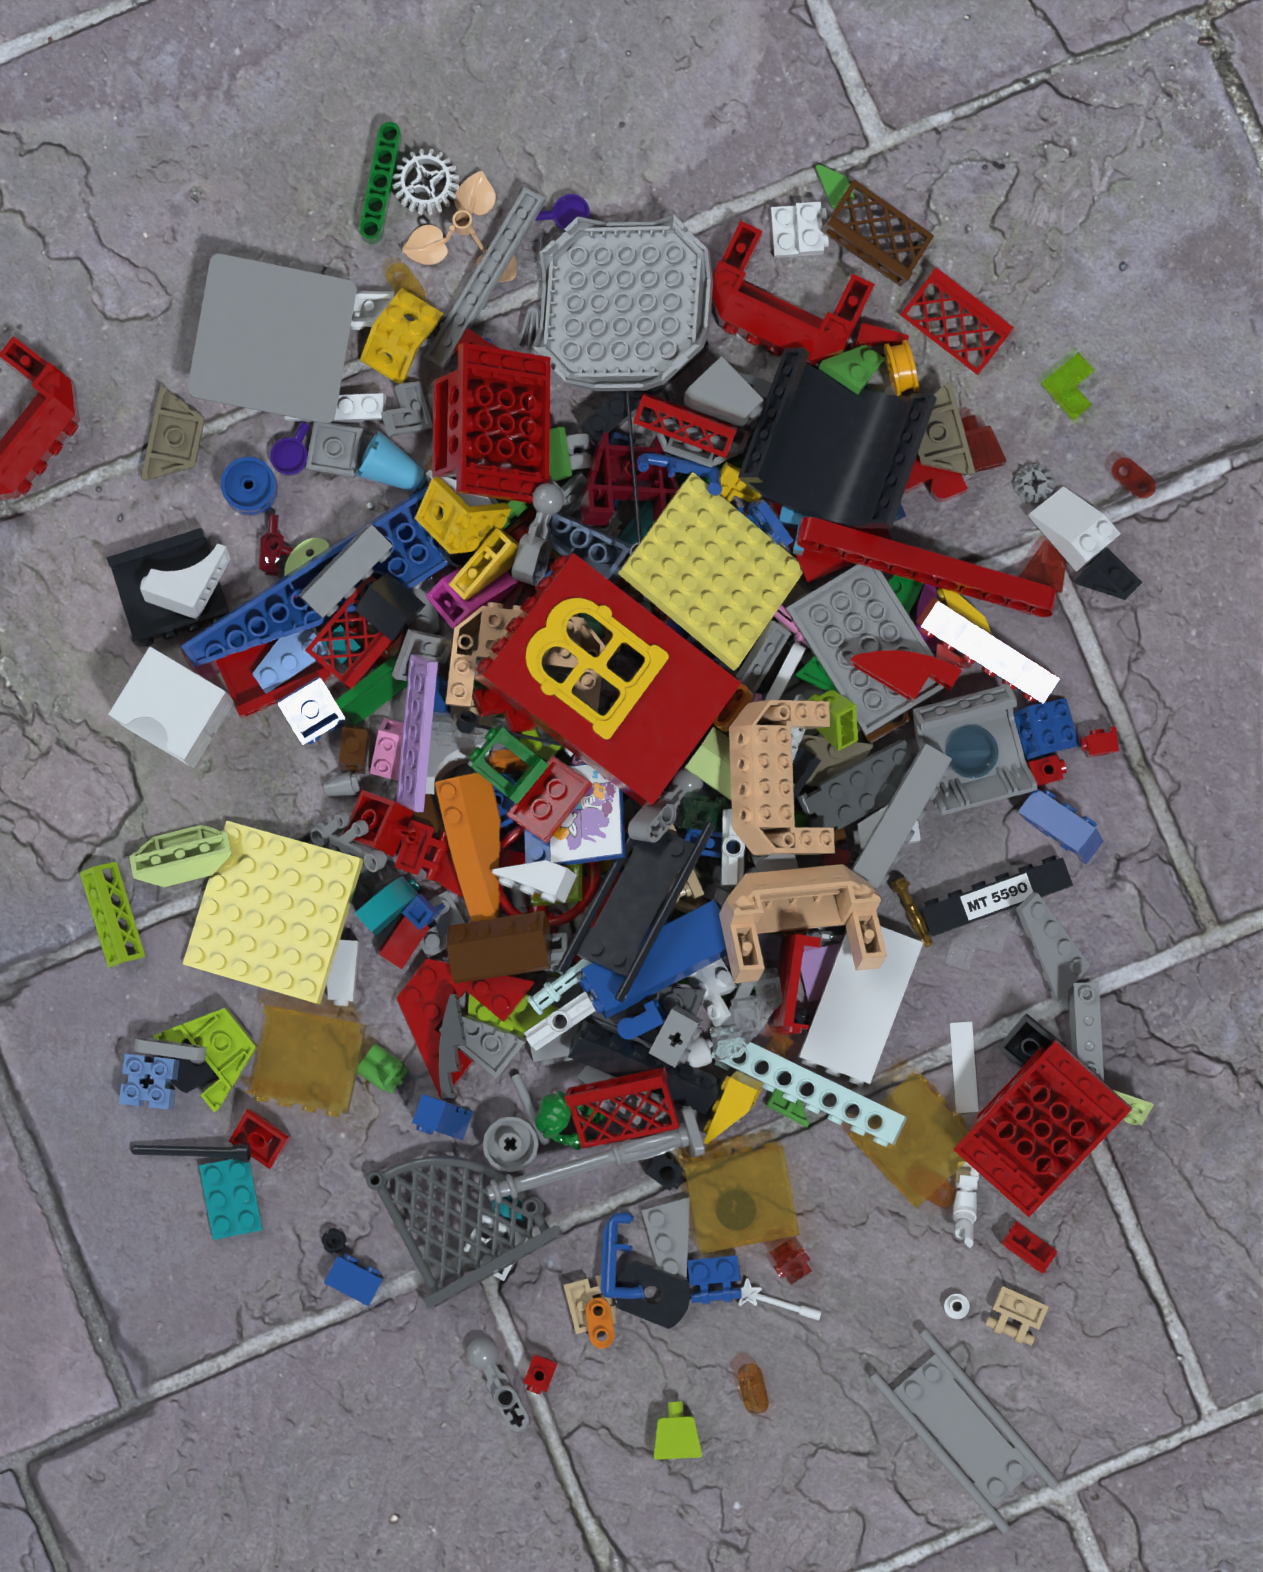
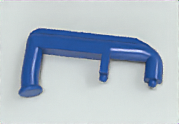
[637,453,722,496]
[600,1212,645,1299]

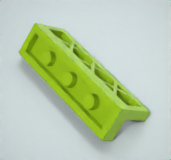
[79,861,145,968]

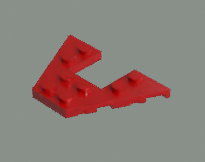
[396,958,536,1100]

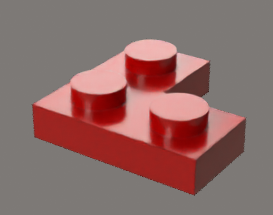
[472,688,537,733]

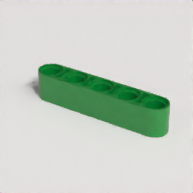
[360,122,402,244]

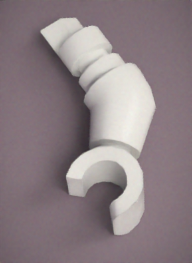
[953,1161,979,1248]

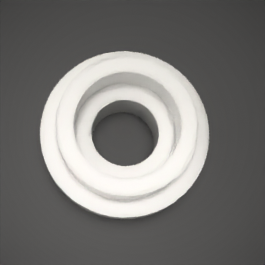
[944,1294,970,1319]

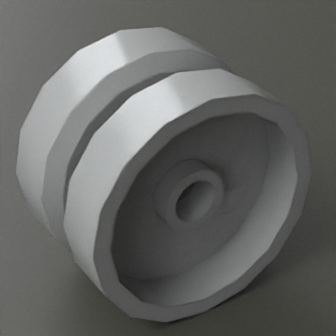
[483,1117,539,1172]

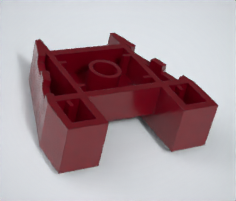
[580,432,680,526]

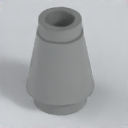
[324,771,363,796]

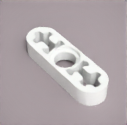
[764,643,806,701]

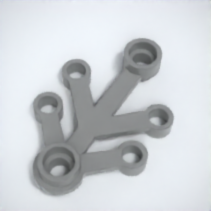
[310,811,387,881]

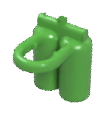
[355,1043,409,1094]

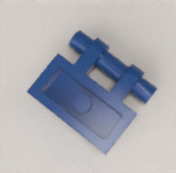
[748,500,794,547]
[687,1255,742,1305]

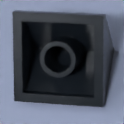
[355,573,426,642]
[997,1013,1066,1068]

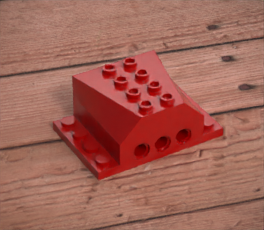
[432,343,551,504]
[953,1039,1132,1218]

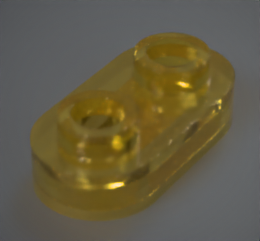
[386,263,426,302]

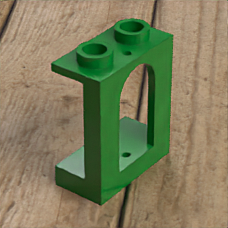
[468,725,549,804]

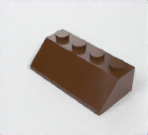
[446,911,553,984]

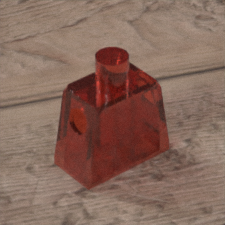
[961,415,1007,476]

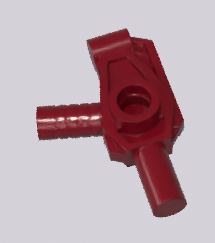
[259,514,294,576]

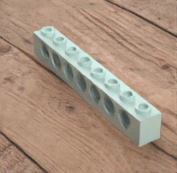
[711,1030,907,1147]

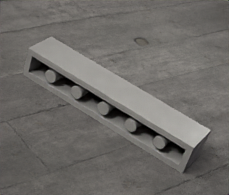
[851,744,952,889]

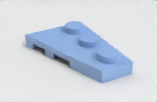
[252,628,329,694]

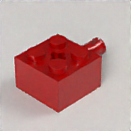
[342,790,419,857]

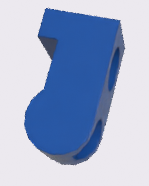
[617,998,667,1040]

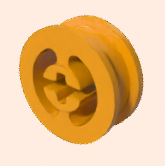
[884,340,919,396]

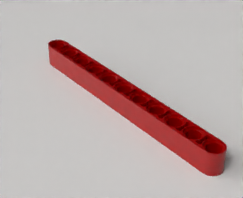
[797,517,1057,617]

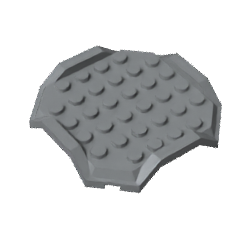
[532,214,713,391]

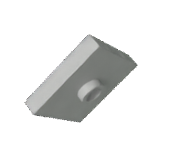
[306,422,363,478]

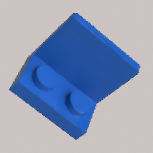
[1013,698,1079,761]

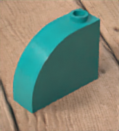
[355,876,421,936]

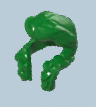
[535,1091,604,1150]

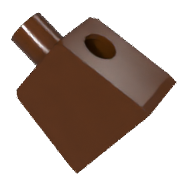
[339,725,371,774]

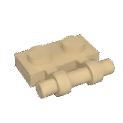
[563,1275,618,1334]
[985,1286,1049,1346]

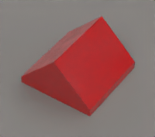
[229,1108,292,1169]

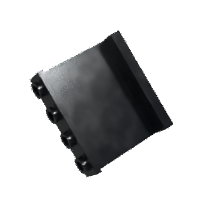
[106,528,229,647]

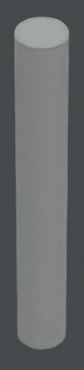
[511,1073,551,1146]

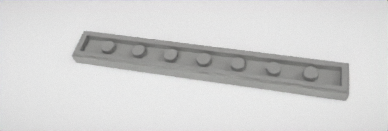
[424,187,547,370]

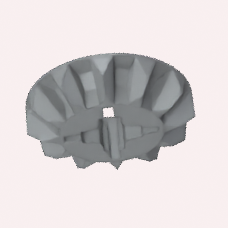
[1014,464,1054,504]

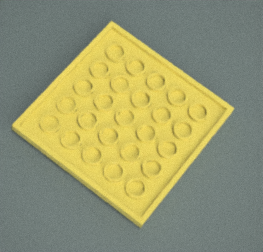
[618,472,803,671]
[183,821,364,1005]

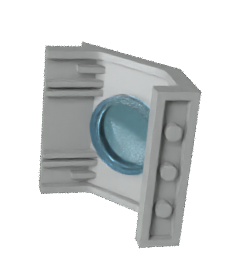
[913,684,1037,815]

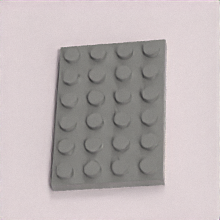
[786,564,944,736]

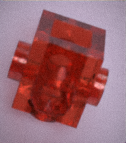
[770,1238,812,1285]

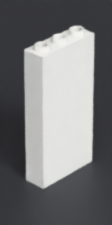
[798,926,923,1087]

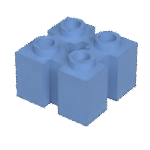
[119,1054,180,1110]

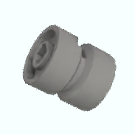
[566,434,593,475]
[702,865,736,907]

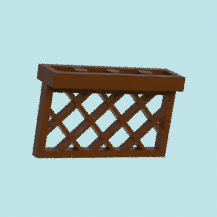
[820,180,934,286]

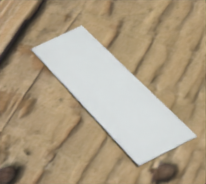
[950,1022,979,1113]

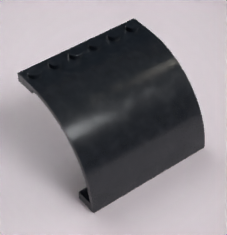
[738,348,937,528]

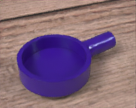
[535,194,590,232]
[270,421,310,476]

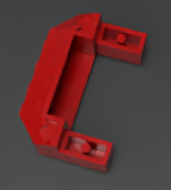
[712,220,875,366]
[0,336,80,500]

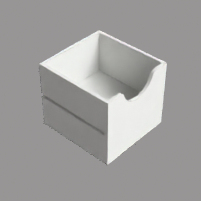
[108,647,234,769]

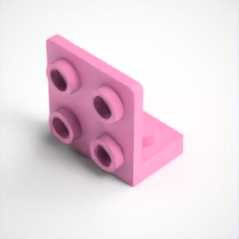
[370,718,404,781]

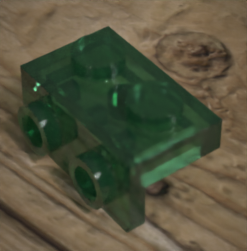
[679,794,732,832]

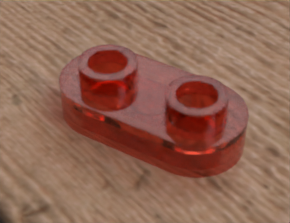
[1111,458,1156,500]

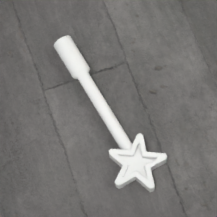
[734,1278,822,1321]

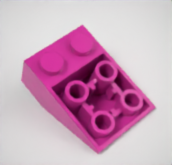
[425,568,519,629]

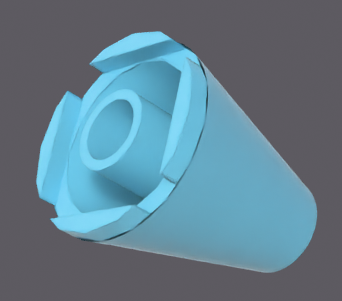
[355,431,427,492]

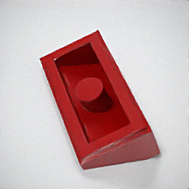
[937,643,972,669]

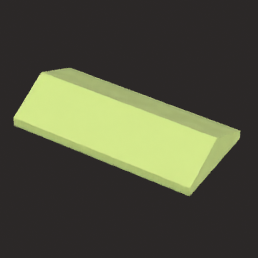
[685,727,795,801]

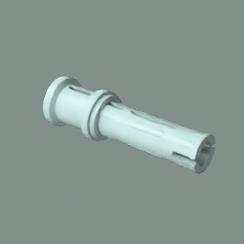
[527,959,592,1015]

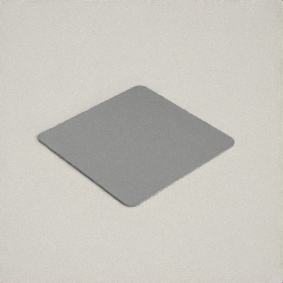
[187,254,357,424]

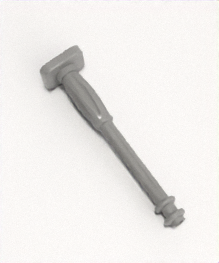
[486,1106,705,1204]

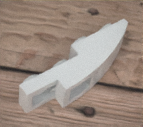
[285,393,386,423]

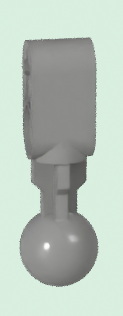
[512,483,564,586]
[628,766,703,842]
[466,1337,530,1433]

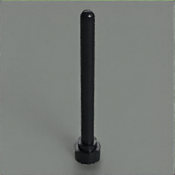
[131,1142,251,1163]

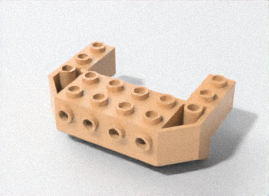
[446,602,605,713]
[729,700,835,856]
[719,864,887,983]

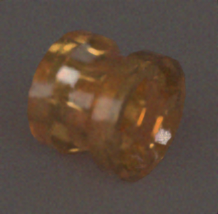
[764,1031,794,1059]

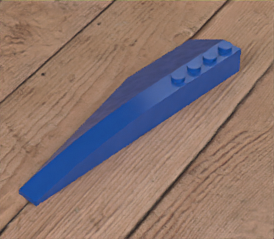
[181,484,448,667]

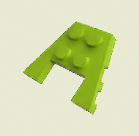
[153,1007,258,1113]

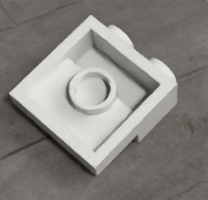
[771,202,829,258]

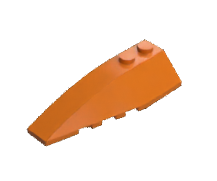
[435,773,501,922]

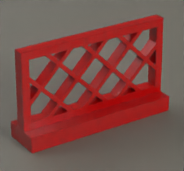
[900,267,1015,375]
[304,575,391,690]
[565,1067,680,1149]

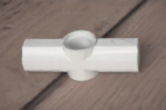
[721,809,745,886]
[524,992,595,1051]

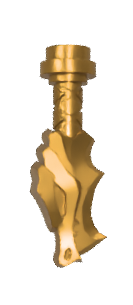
[891,877,933,948]

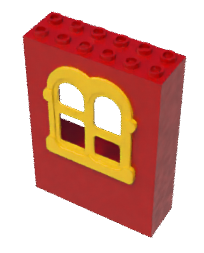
[474,553,741,806]

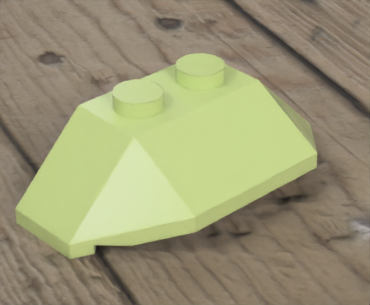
[129,825,232,887]

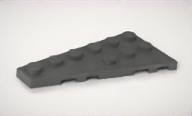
[547,976,707,1048]

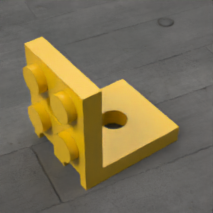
[359,288,444,384]
[415,477,511,554]

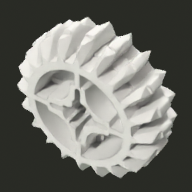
[393,149,459,216]

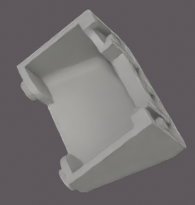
[684,356,763,432]

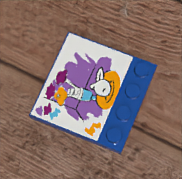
[523,764,626,866]

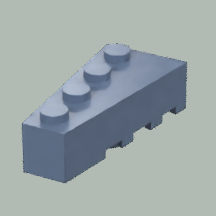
[528,511,632,585]

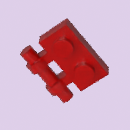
[394,820,450,882]

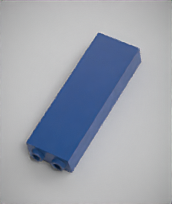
[579,900,728,1019]

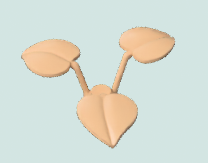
[402,171,518,283]

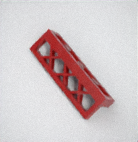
[633,393,739,458]

